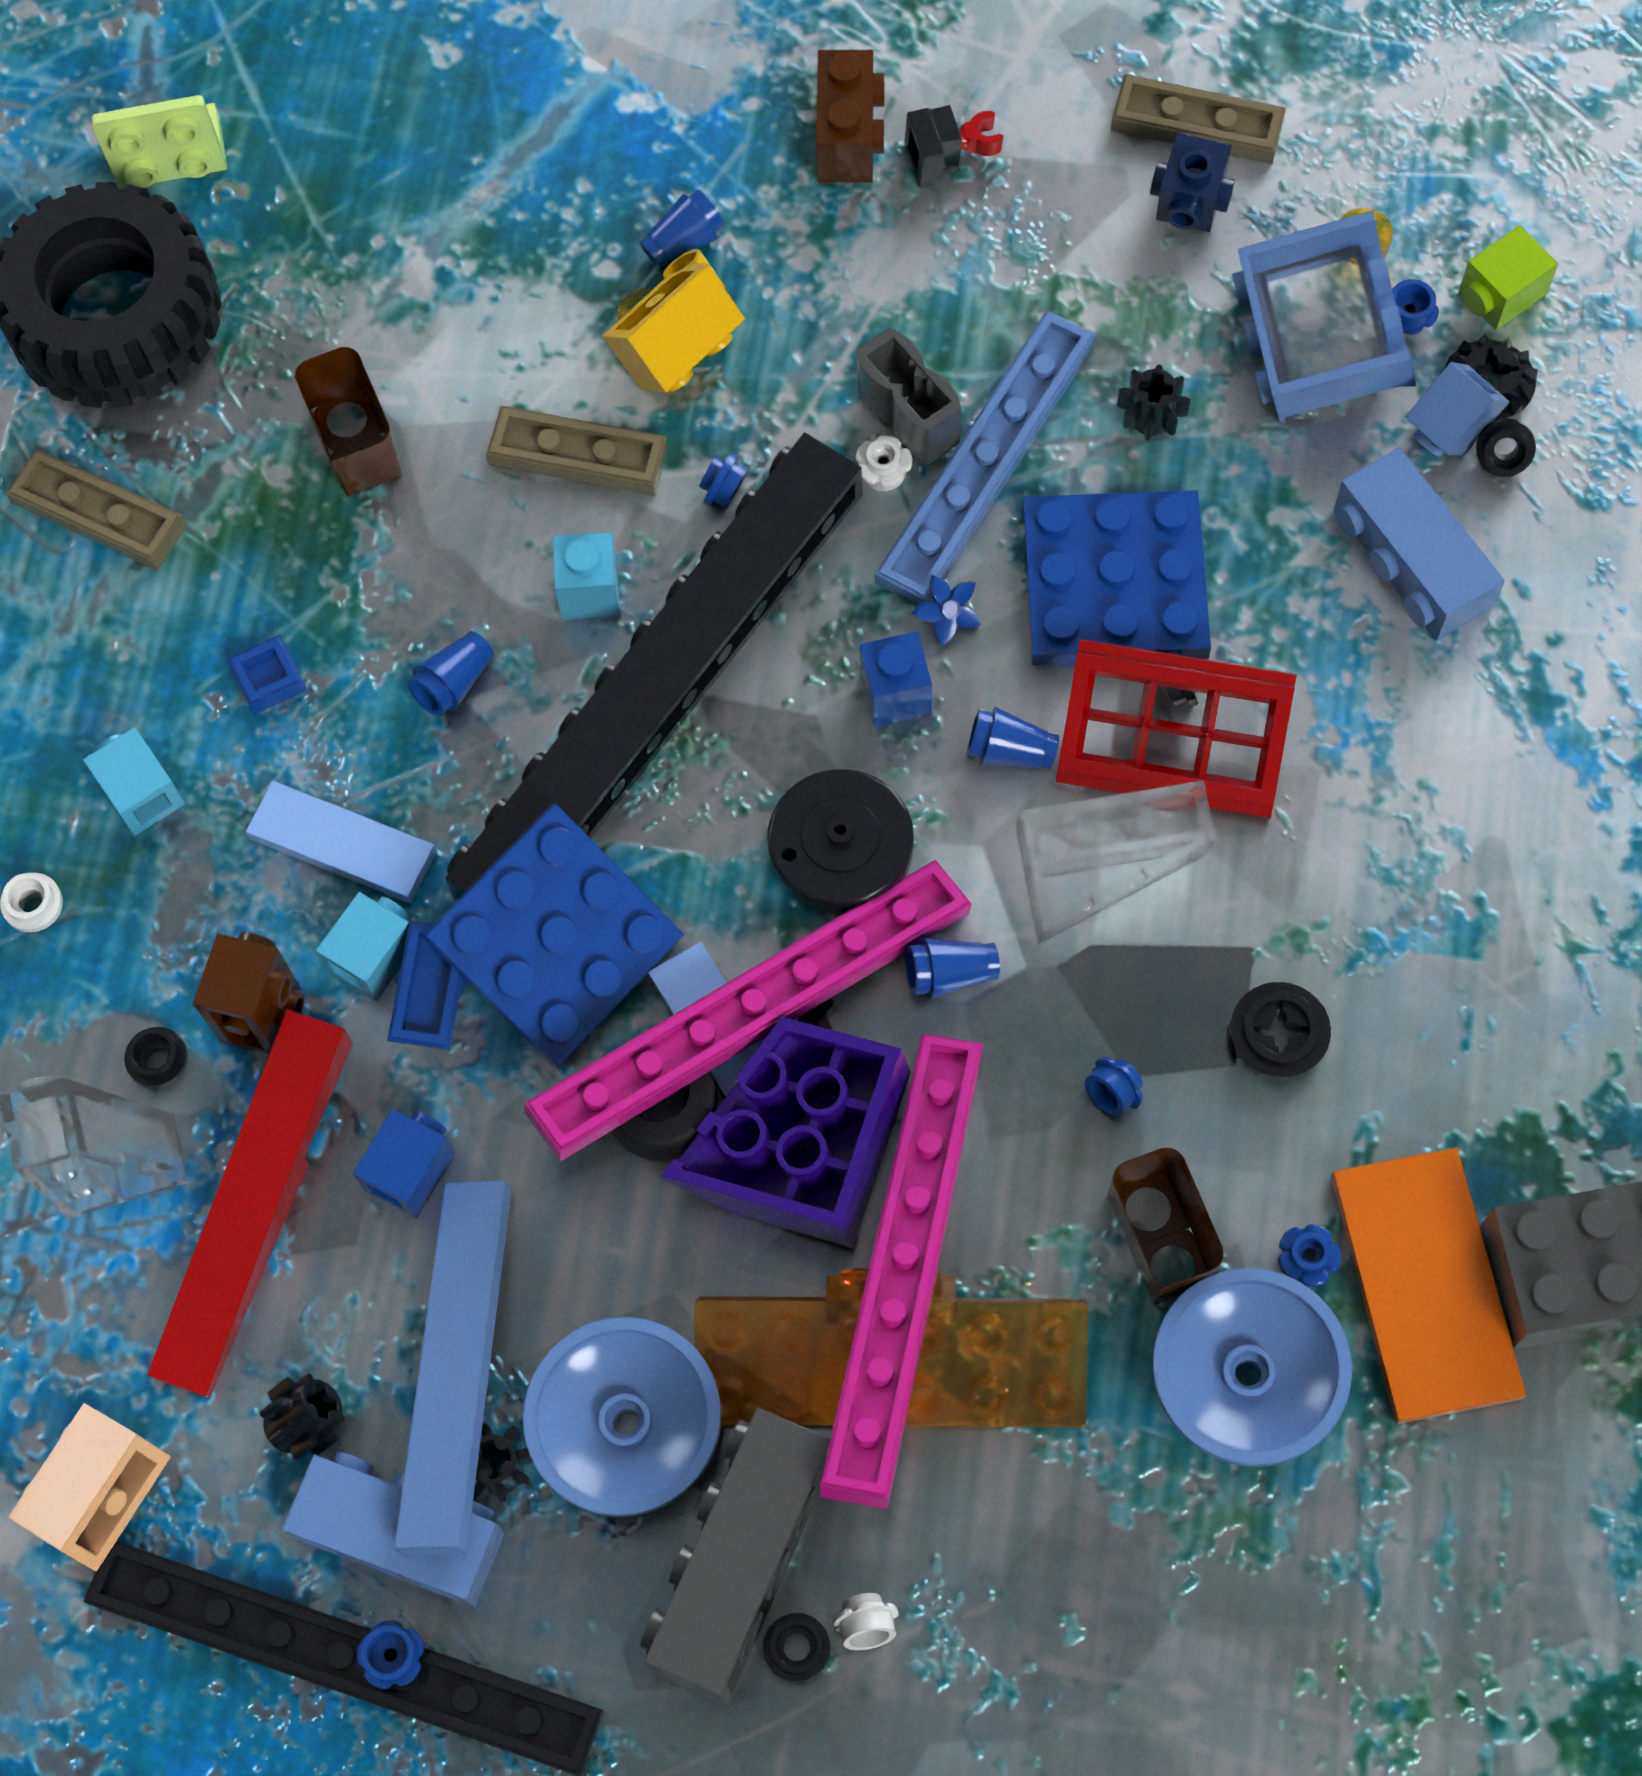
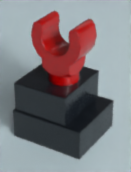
[904,105,1003,187]

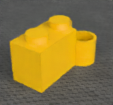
[602,249,745,393]

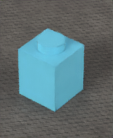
[553,532,621,620]
[83,727,185,836]
[316,892,411,1001]

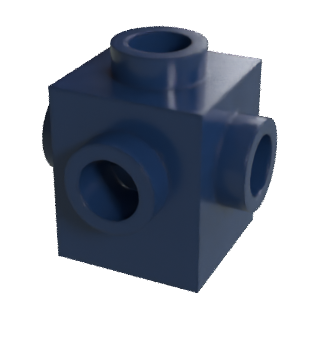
[1150,132,1235,232]

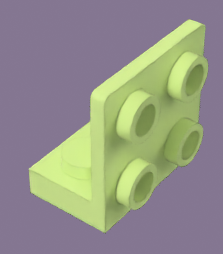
[91,95,228,189]

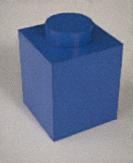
[859,631,932,727]
[353,1109,455,1219]

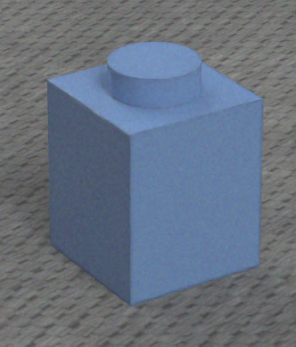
[1405,362,1510,457]

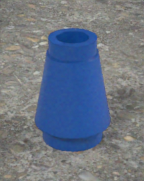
[639,190,725,269]
[407,631,494,716]
[967,707,1059,770]
[905,938,1000,999]

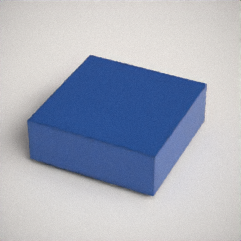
[226,634,307,715]

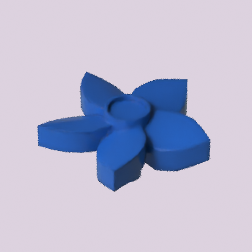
[911,574,980,646]

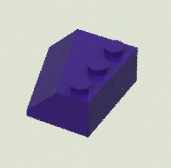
[661,1017,911,1248]

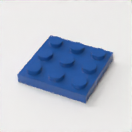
[1023,490,1211,665]
[422,803,684,1067]

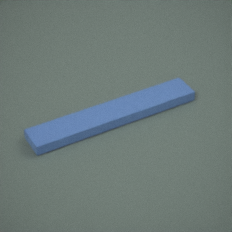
[875,310,1096,605]
[394,1181,512,1556]

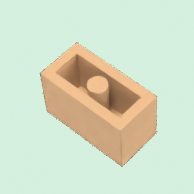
[8,1403,171,1572]

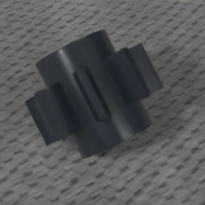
[1117,364,1191,441]
[260,1373,345,1460]
[473,1423,534,1508]

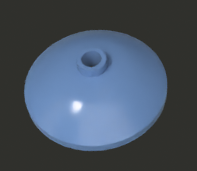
[1152,1268,1352,1467]
[523,1317,721,1517]

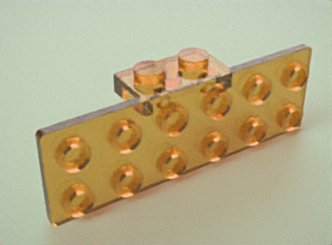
[694,1268,1088,1427]

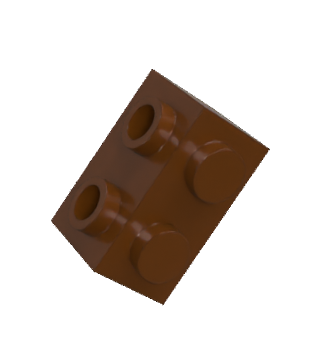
[816,50,885,183]
[193,932,304,1054]

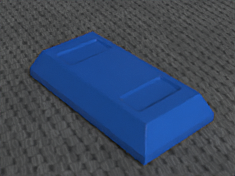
[387,920,463,1051]

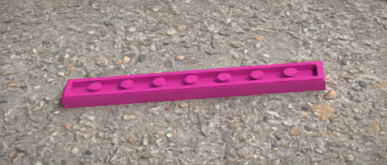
[524,860,972,1162]
[820,1034,983,1510]

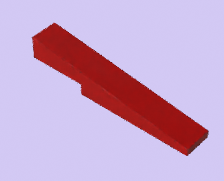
[147,1009,353,1399]

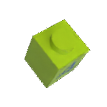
[1458,225,1559,330]

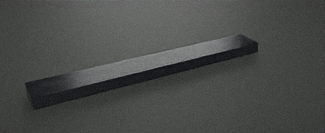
[83,1541,605,1776]

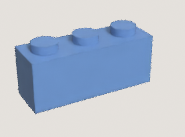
[1334,447,1505,641]
[282,1451,505,1608]

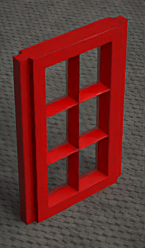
[1056,639,1297,818]

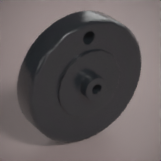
[767,769,914,914]

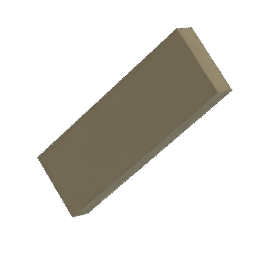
[1111,74,1286,164]
[486,406,669,495]
[6,448,187,571]

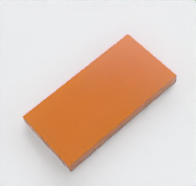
[1331,1147,1526,1425]

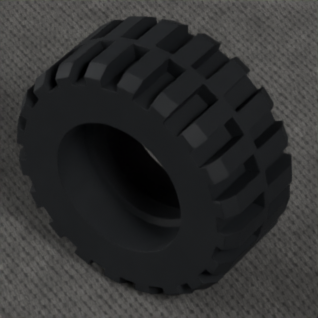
[0,182,222,408]

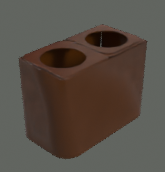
[295,347,402,497]
[1108,1148,1224,1305]

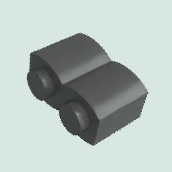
[857,328,961,465]

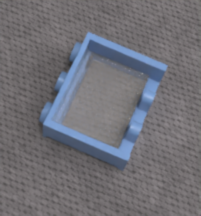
[1232,210,1416,423]

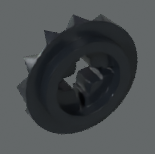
[1445,333,1538,420]
[1229,982,1331,1082]

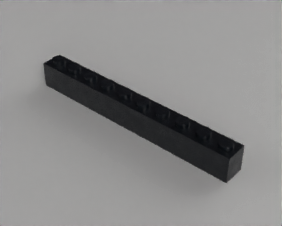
[445,432,862,901]

